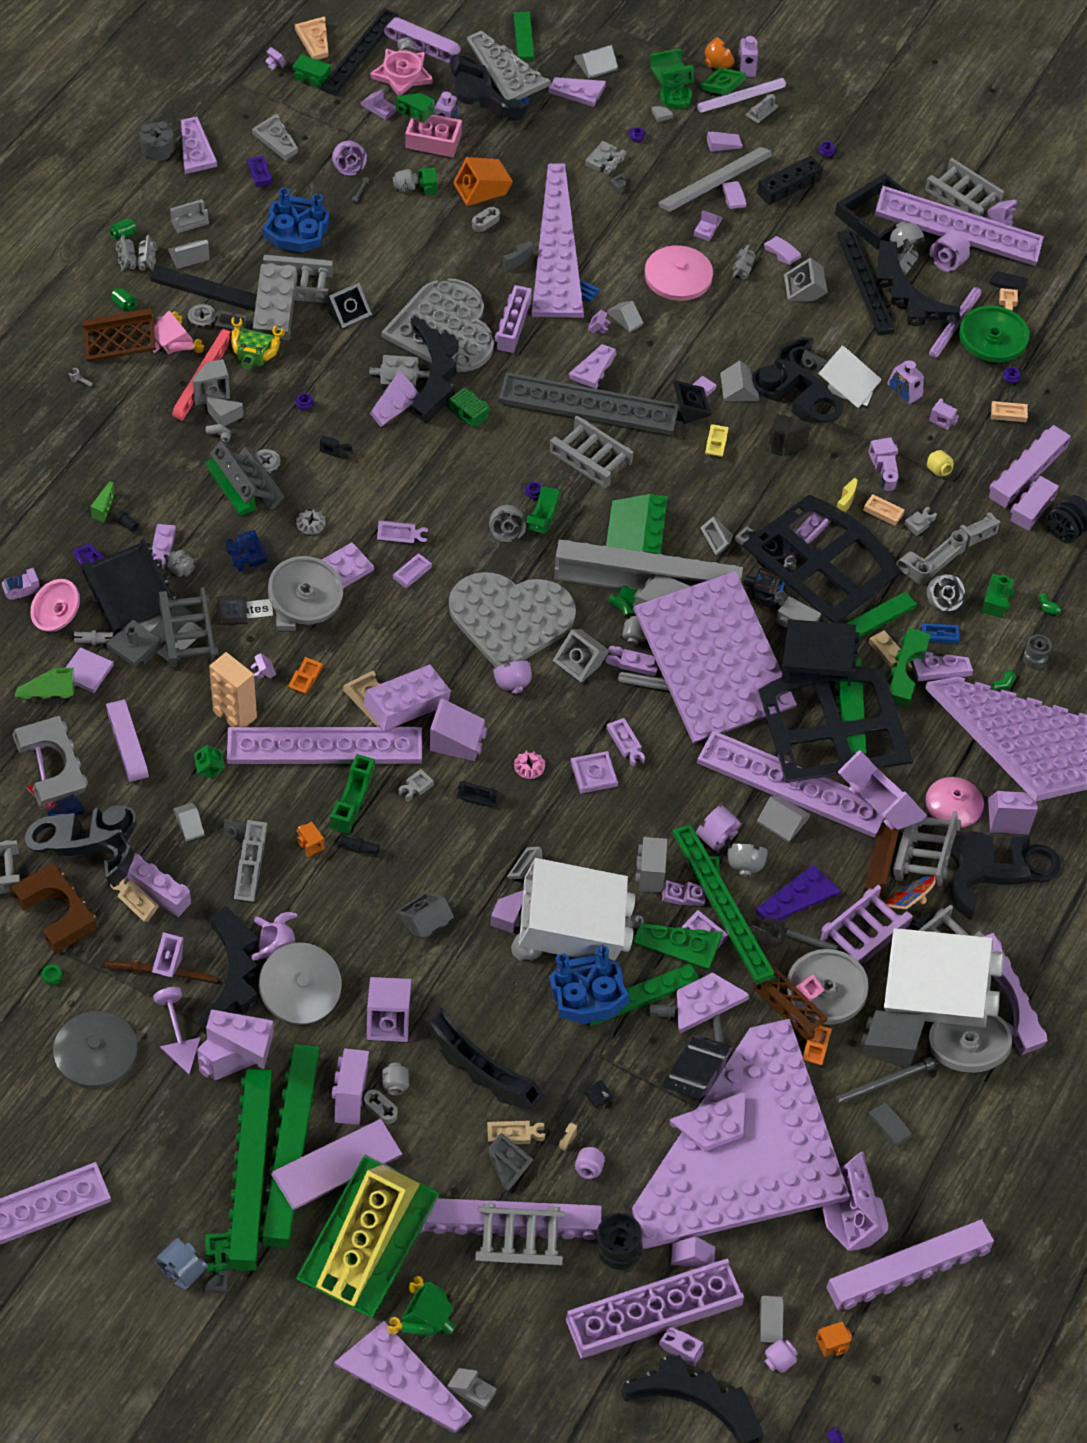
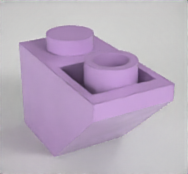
[986,199,1017,226]
[491,890,523,933]

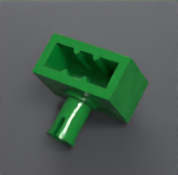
[981,574,1015,619]

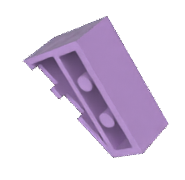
[206,1010,274,1069]
[332,1049,369,1125]

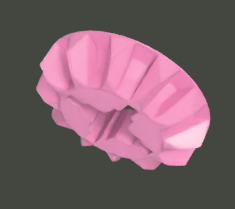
[514,751,545,779]

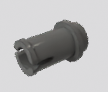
[650,1003,675,1019]

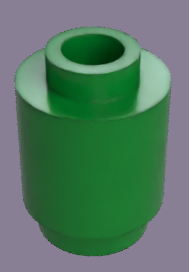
[109,219,136,241]
[111,288,137,312]

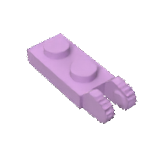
[605,646,659,676]

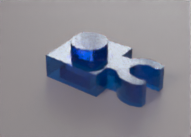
[47,793,85,816]

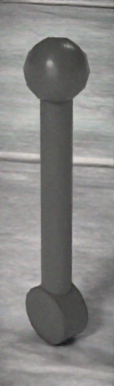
[352,177,369,203]

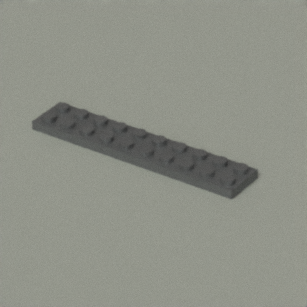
[498,372,679,435]

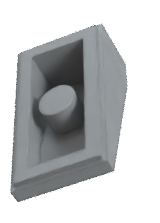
[760,1296,783,1344]

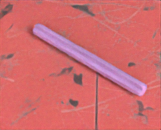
[697,78,786,113]
[929,287,982,358]

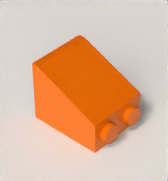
[453,157,513,206]

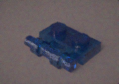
[225,530,268,571]

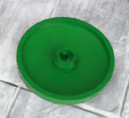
[959,306,1029,362]

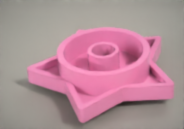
[371,49,432,96]

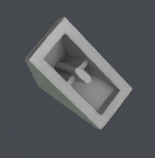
[607,301,643,333]
[207,397,243,426]
[173,803,205,842]

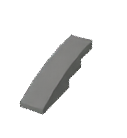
[234,820,268,902]

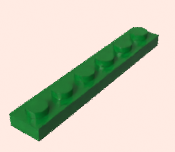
[588,964,699,1027]

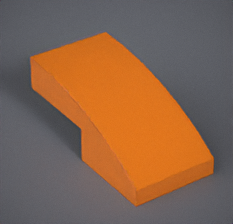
[288,657,323,695]
[803,1023,832,1066]

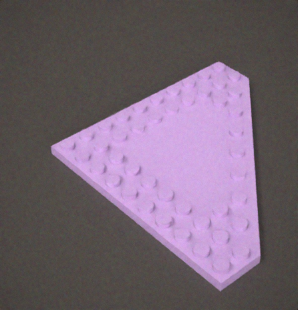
[925,676,1087,801]
[632,1019,850,1249]

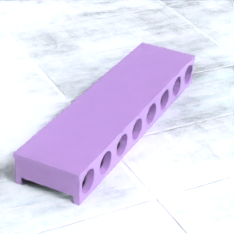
[566,1258,744,1359]

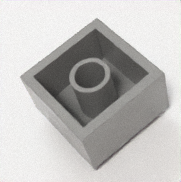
[635,837,667,893]

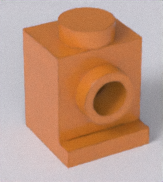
[296,822,324,858]

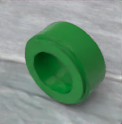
[41,964,63,986]

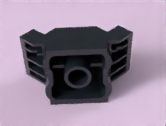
[661,1034,733,1100]

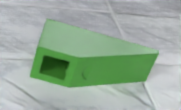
[15,668,75,699]

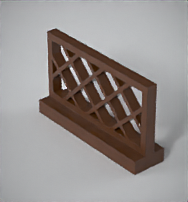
[82,308,156,362]

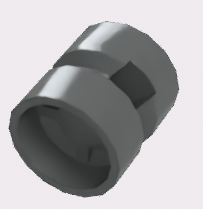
[1023,634,1052,669]

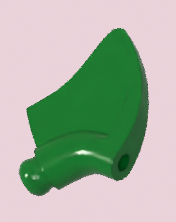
[608,585,638,618]

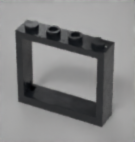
[835,173,910,249]

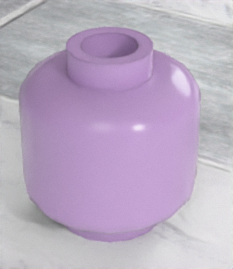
[575,1147,605,1179]
[765,1340,798,1373]

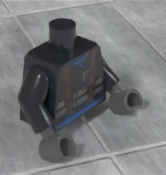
[743,555,797,609]

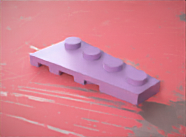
[181,117,217,174]

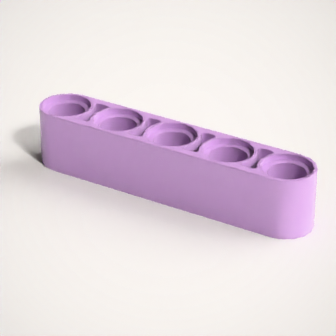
[384,18,461,63]
[106,699,149,782]

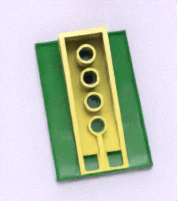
[296,1155,441,1318]

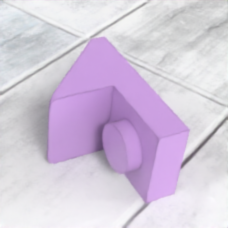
[361,90,396,120]
[694,211,722,241]

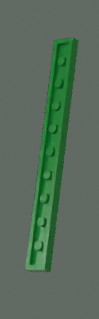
[673,824,775,985]

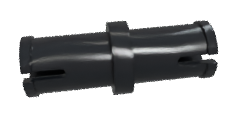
[339,834,380,857]

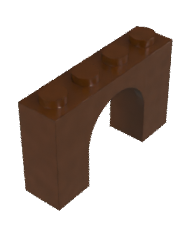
[11,863,97,954]

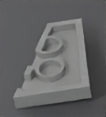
[252,114,298,160]

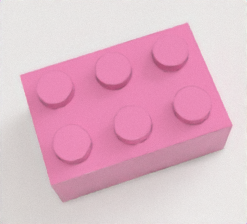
[405,114,462,158]

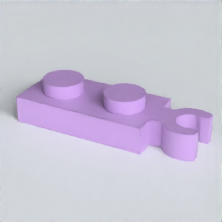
[377,520,428,543]
[151,524,176,569]
[607,718,645,767]

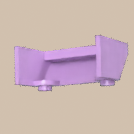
[838,750,927,830]

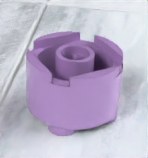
[930,231,970,272]
[696,805,742,852]

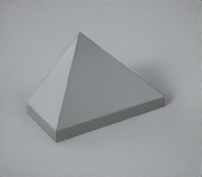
[701,516,733,556]
[507,847,542,879]

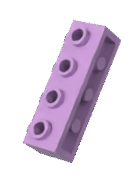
[495,285,531,353]
[126,853,191,917]

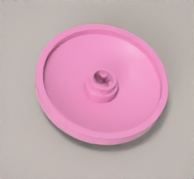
[645,245,713,301]

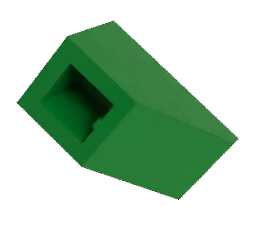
[396,93,435,124]

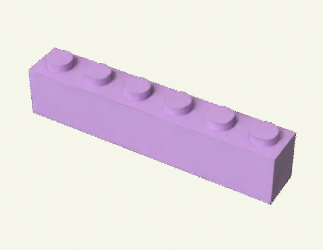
[989,425,1071,509]

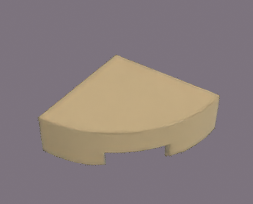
[559,1123,577,1151]

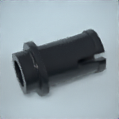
[115,510,139,532]
[910,909,933,931]

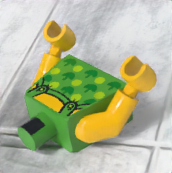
[231,317,285,369]

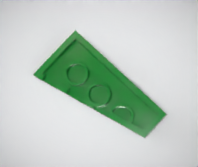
[633,924,723,970]

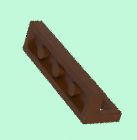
[863,824,899,896]
[754,965,828,1041]

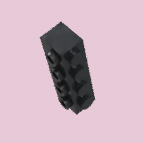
[757,156,823,205]

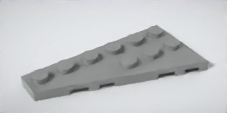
[467,31,551,101]

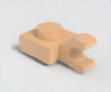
[999,288,1018,311]

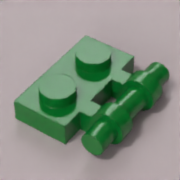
[205,1233,242,1273]

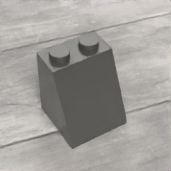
[861,1011,926,1068]

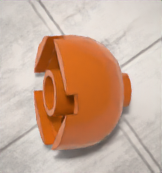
[704,37,735,70]

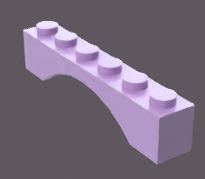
[983,933,1048,1056]

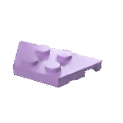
[677,973,749,1034]
[670,1092,745,1151]

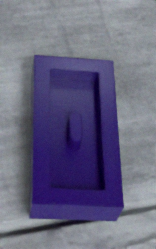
[247,156,272,187]

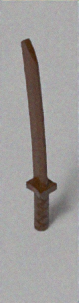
[104,959,219,984]

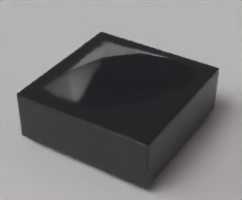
[584,1080,613,1109]

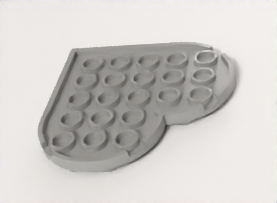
[381,279,494,372]
[449,572,576,668]

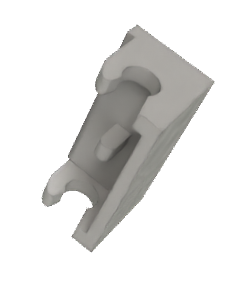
[170,199,209,233]
[959,512,1000,547]

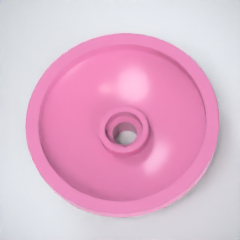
[31,579,80,632]
[926,777,984,828]

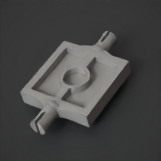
[369,355,430,389]

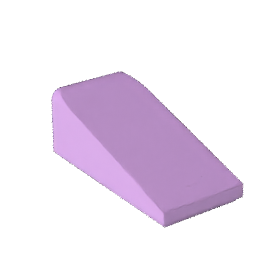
[707,132,743,152]

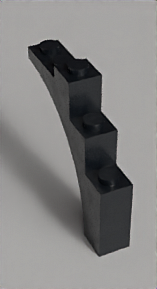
[876,241,961,326]
[410,316,459,424]
[199,906,258,1034]
[424,1006,543,1110]
[621,1354,764,1443]

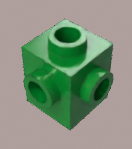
[194,745,225,779]

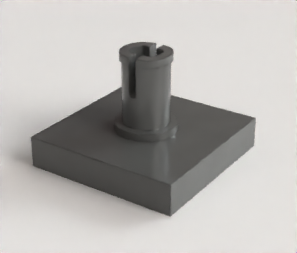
[106,620,161,667]

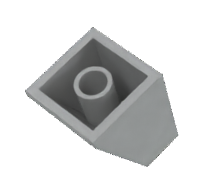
[633,575,691,606]

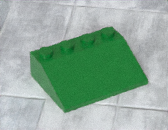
[606,494,668,554]

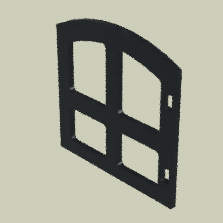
[742,495,901,623]
[758,666,913,783]

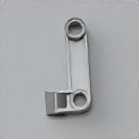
[897,530,968,585]

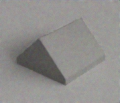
[574,45,618,79]
[168,240,210,269]
[720,361,759,402]
[757,795,811,843]

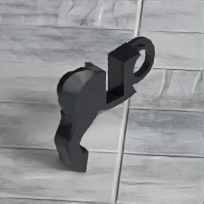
[450,54,529,120]
[752,337,844,423]
[25,805,137,887]
[950,831,1061,920]

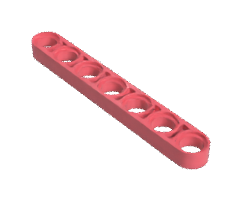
[172,329,232,421]

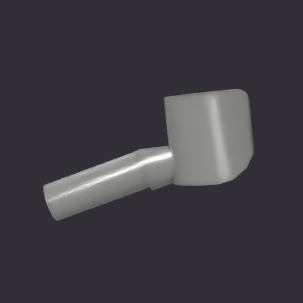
[69,368,93,387]

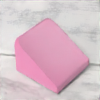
[796,974,825,1001]

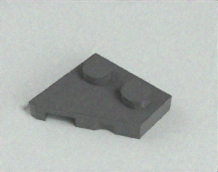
[487,1132,533,1192]

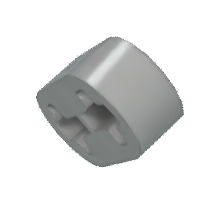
[472,207,500,232]
[364,1089,398,1124]

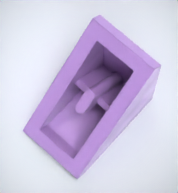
[152,932,183,977]
[671,1236,715,1267]

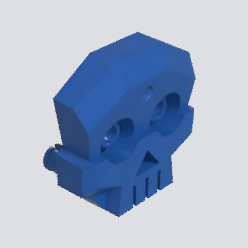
[263,188,330,252]
[549,945,629,1024]

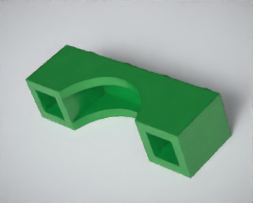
[888,628,931,707]
[330,754,375,834]

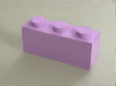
[1010,476,1059,531]

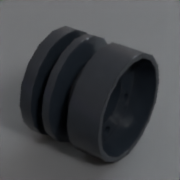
[1046,495,1087,543]
[597,1212,643,1270]

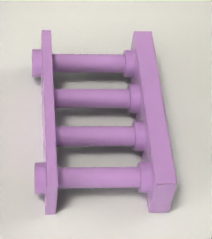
[820,885,913,966]

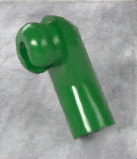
[1038,593,1062,615]
[992,670,1016,691]

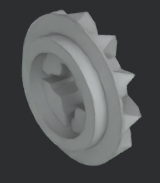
[188,304,216,328]
[255,449,280,474]
[296,509,326,535]

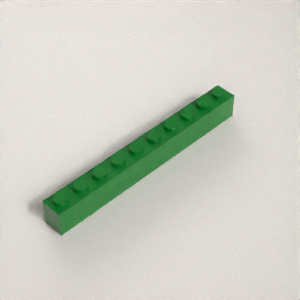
[259,1044,320,1248]
[226,1069,272,1270]

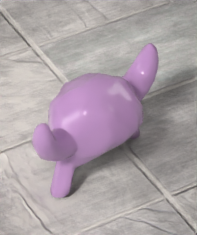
[252,912,298,960]

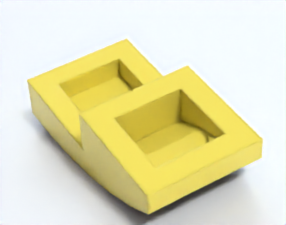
[705,424,729,457]
[837,478,857,513]

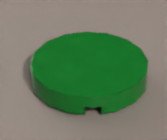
[660,84,692,110]

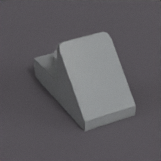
[447,1368,497,1410]

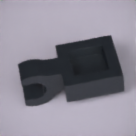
[320,435,352,459]

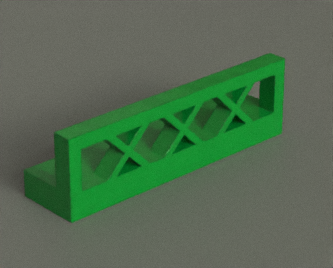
[205,459,256,516]

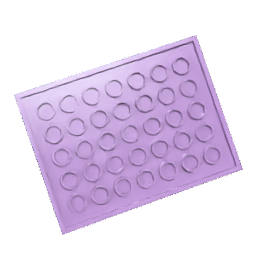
[633,571,797,744]

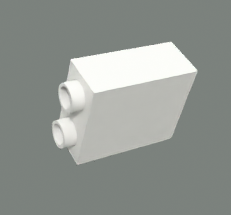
[519,858,635,961]
[884,928,1004,1028]

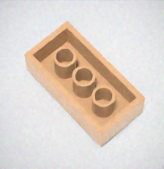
[209,652,257,727]

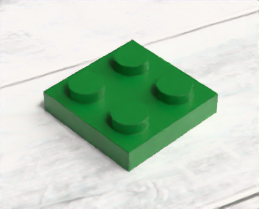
[701,68,747,95]

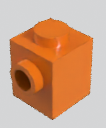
[816,1321,852,1357]

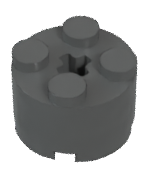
[140,121,174,161]

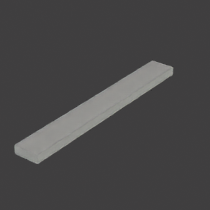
[658,147,772,212]

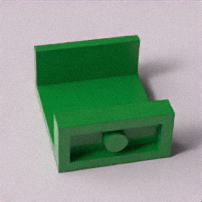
[650,48,694,88]

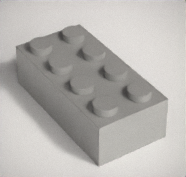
[253,264,297,340]

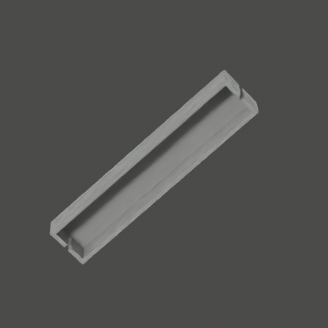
[554,540,743,590]

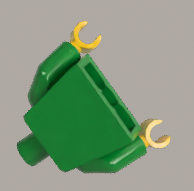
[387,1276,456,1336]

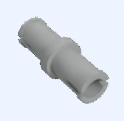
[74,630,113,645]

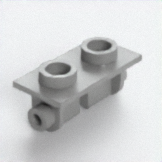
[745,94,778,123]
[116,235,137,272]
[137,235,157,272]
[898,244,918,275]
[732,245,755,279]

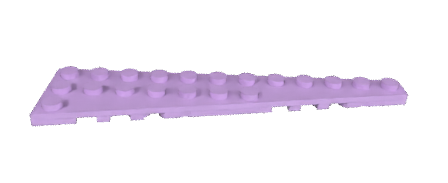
[532,164,584,318]

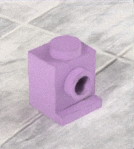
[929,398,959,430]

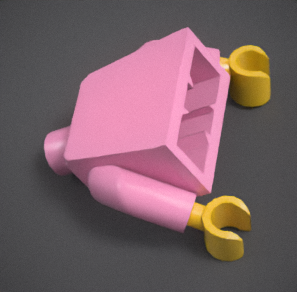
[149,310,204,354]

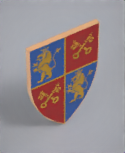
[884,875,936,909]

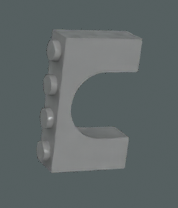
[13,716,88,807]

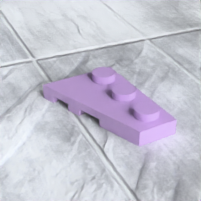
[549,78,606,107]
[569,344,616,389]
[370,369,420,427]
[911,652,973,681]

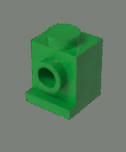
[418,168,437,195]

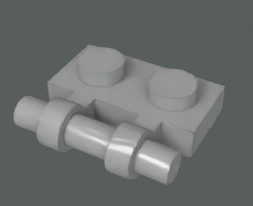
[585,141,627,175]

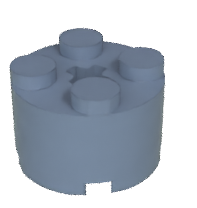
[156,1238,208,1290]

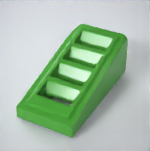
[91,481,115,523]

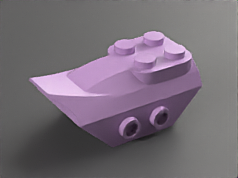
[822,1151,888,1251]

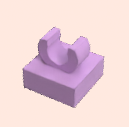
[265,47,287,70]
[588,310,610,334]
[251,653,276,679]

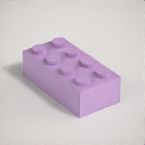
[363,665,451,731]

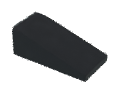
[989,271,1028,297]

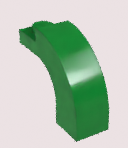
[526,486,562,534]

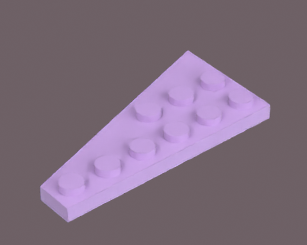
[334,1321,472,1433]

